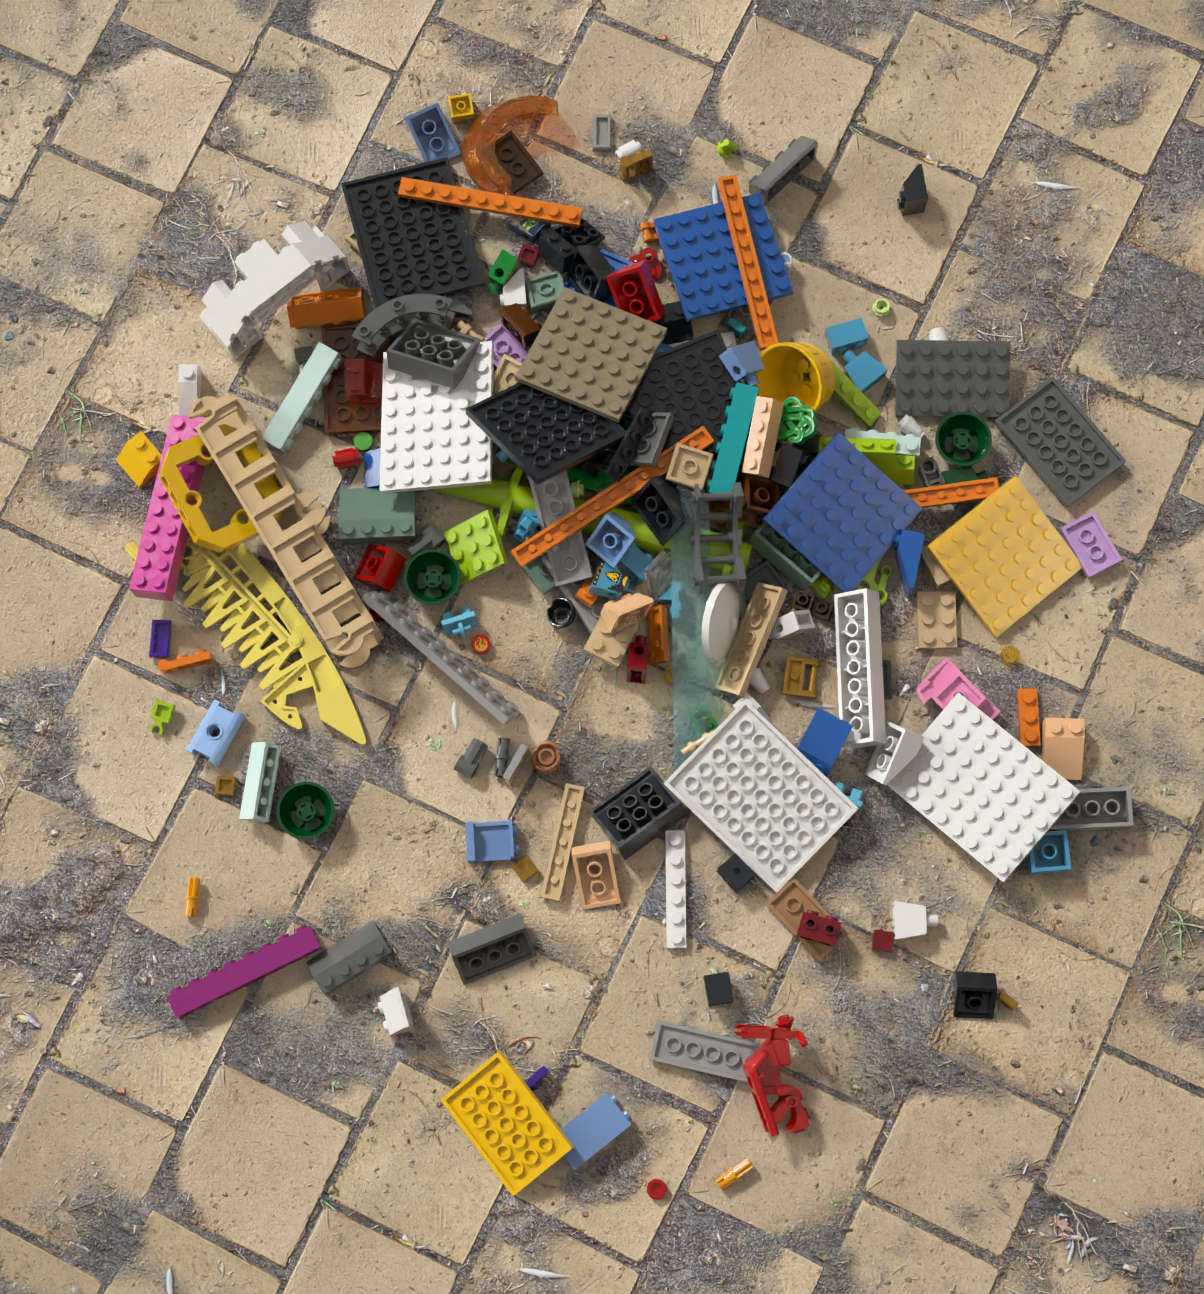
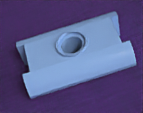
[186,700,246,767]

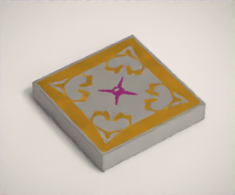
[503,744,530,786]

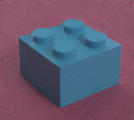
[1026,830,1071,875]

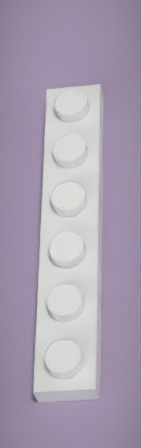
[665,830,686,949]

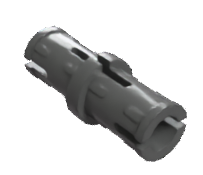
[494,737,510,778]

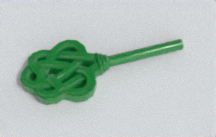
[777,396,818,445]

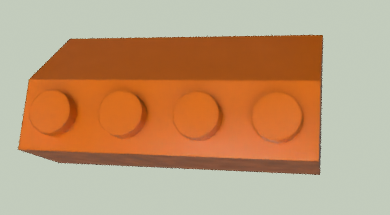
[287,286,365,329]

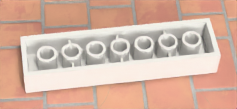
[834,588,886,749]

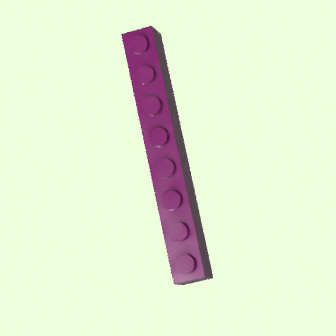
[167,925,322,1019]

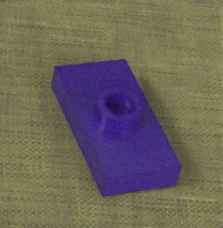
[149,619,172,659]
[525,1066,549,1092]

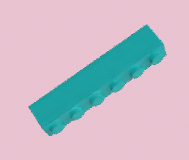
[706,382,759,501]

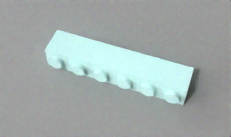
[262,342,342,453]

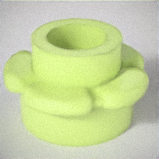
[872,298,890,317]
[571,480,584,499]

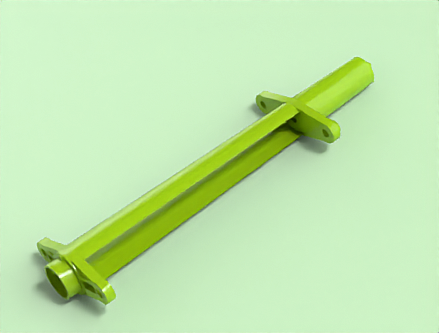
[434,465,753,576]

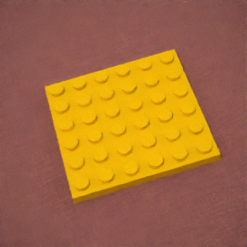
[926,476,1082,637]

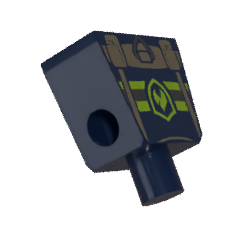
[508,198,551,244]

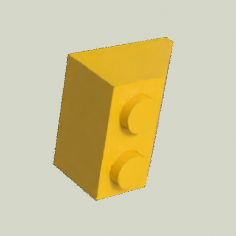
[116,431,162,488]

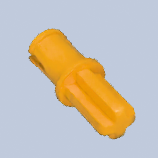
[184,877,200,917]
[715,1159,754,1191]

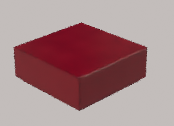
[517,244,539,269]
[871,930,894,952]

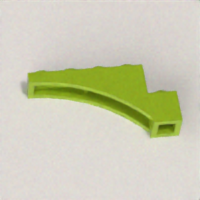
[803,361,882,427]
[819,437,915,485]

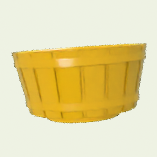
[755,342,835,424]

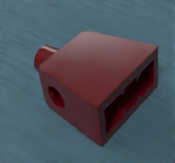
[626,635,650,684]

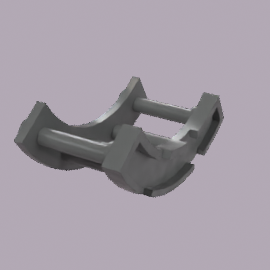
[352,294,456,359]
[689,482,747,594]

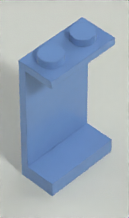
[561,1093,632,1170]

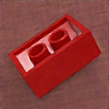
[606,260,665,322]

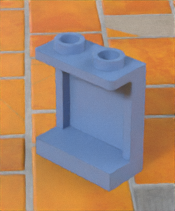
[465,819,519,863]

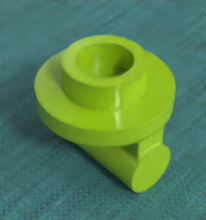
[717,139,738,158]
[810,577,833,599]

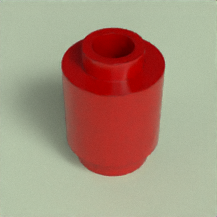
[332,448,361,470]

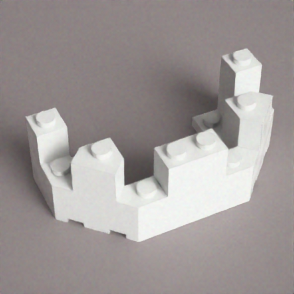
[199,221,350,360]

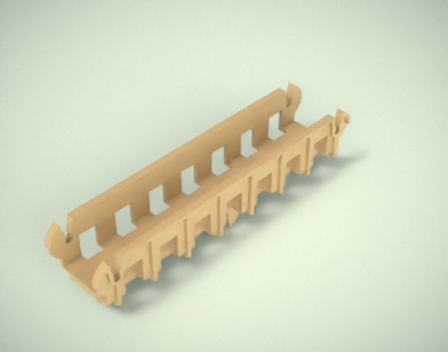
[188,393,384,669]

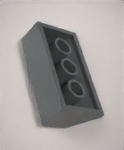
[749,136,818,206]
[447,913,537,985]
[306,921,393,996]

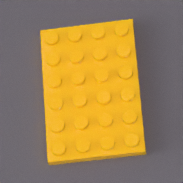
[441,1050,574,1196]

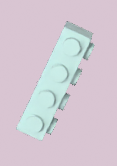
[844,427,921,462]
[239,742,281,823]

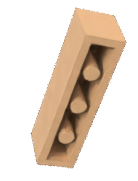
[742,396,784,478]

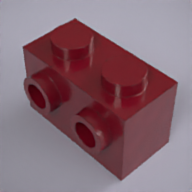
[796,910,842,947]

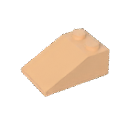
[600,593,654,633]
[1042,718,1085,780]
[572,841,621,910]

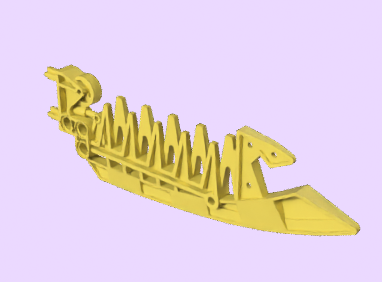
[124,531,367,745]

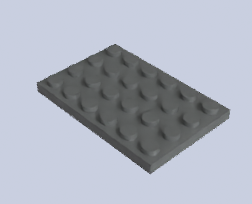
[895,340,1011,417]
[994,376,1126,508]

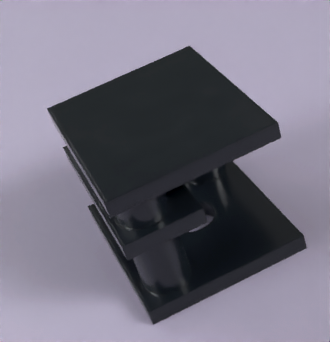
[717,853,755,893]
[704,971,734,1007]

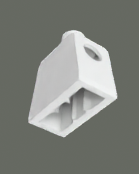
[769,610,816,640]
[892,901,938,941]

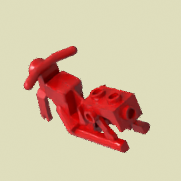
[734,1014,810,1136]

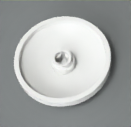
[702,583,740,660]

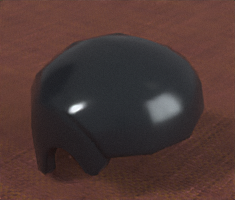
[547,597,575,629]

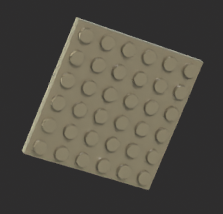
[515,287,667,423]

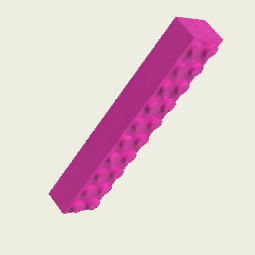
[129,414,208,601]

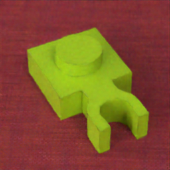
[149,699,176,735]

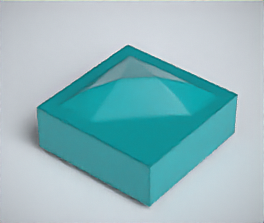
[727,317,746,338]

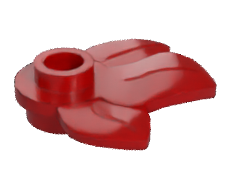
[629,248,662,281]

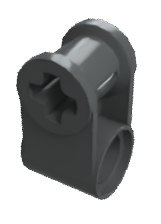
[918,457,946,487]

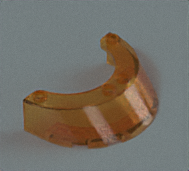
[462,96,559,195]

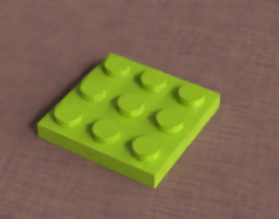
[444,510,508,585]

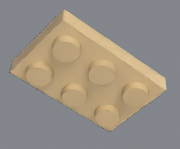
[916,591,957,649]

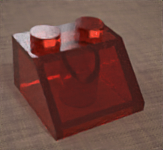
[345,359,383,402]

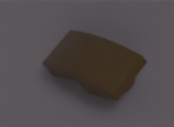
[791,589,835,622]

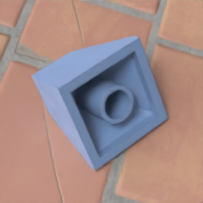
[585,512,636,568]

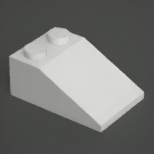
[865,721,924,785]
[378,987,415,1036]

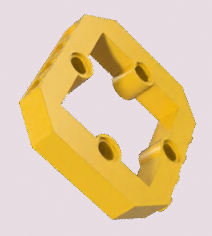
[159,424,281,553]

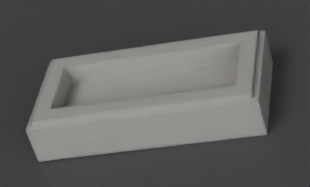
[593,114,611,151]

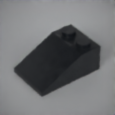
[631,474,686,546]

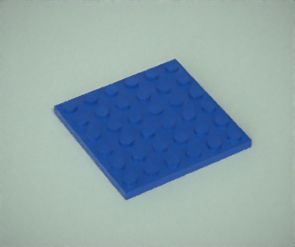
[653,193,794,322]
[763,432,923,593]

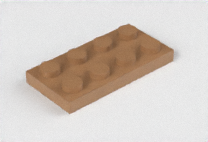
[765,877,848,962]

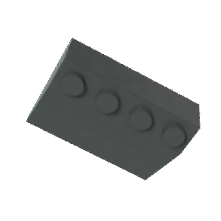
[386,319,481,389]

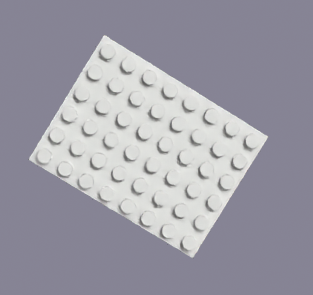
[379,341,494,494]
[887,692,1081,883]
[664,699,859,893]

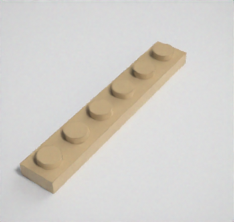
[540,783,585,902]

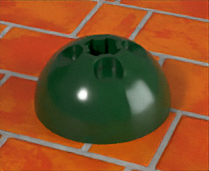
[935,412,992,467]
[404,549,461,605]
[277,782,335,840]

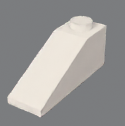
[178,364,202,416]

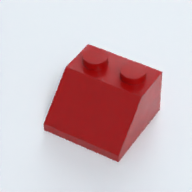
[353,544,406,592]

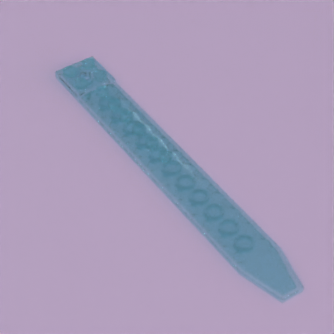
[671,484,712,772]

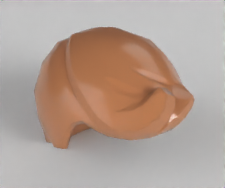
[531,740,561,773]

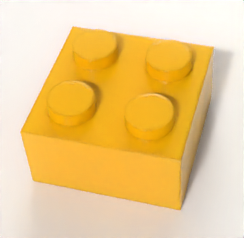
[448,93,475,122]

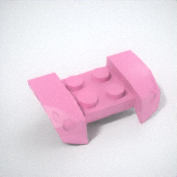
[917,657,1001,720]

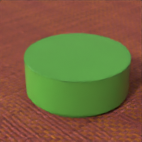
[354,432,373,452]

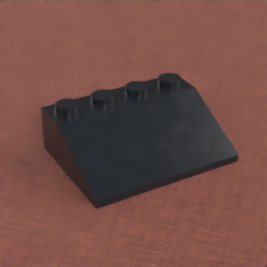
[588,766,688,860]

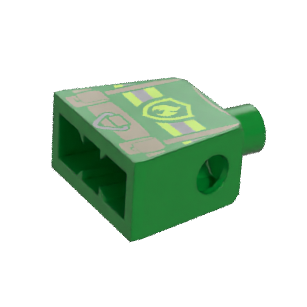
[486,249,523,295]

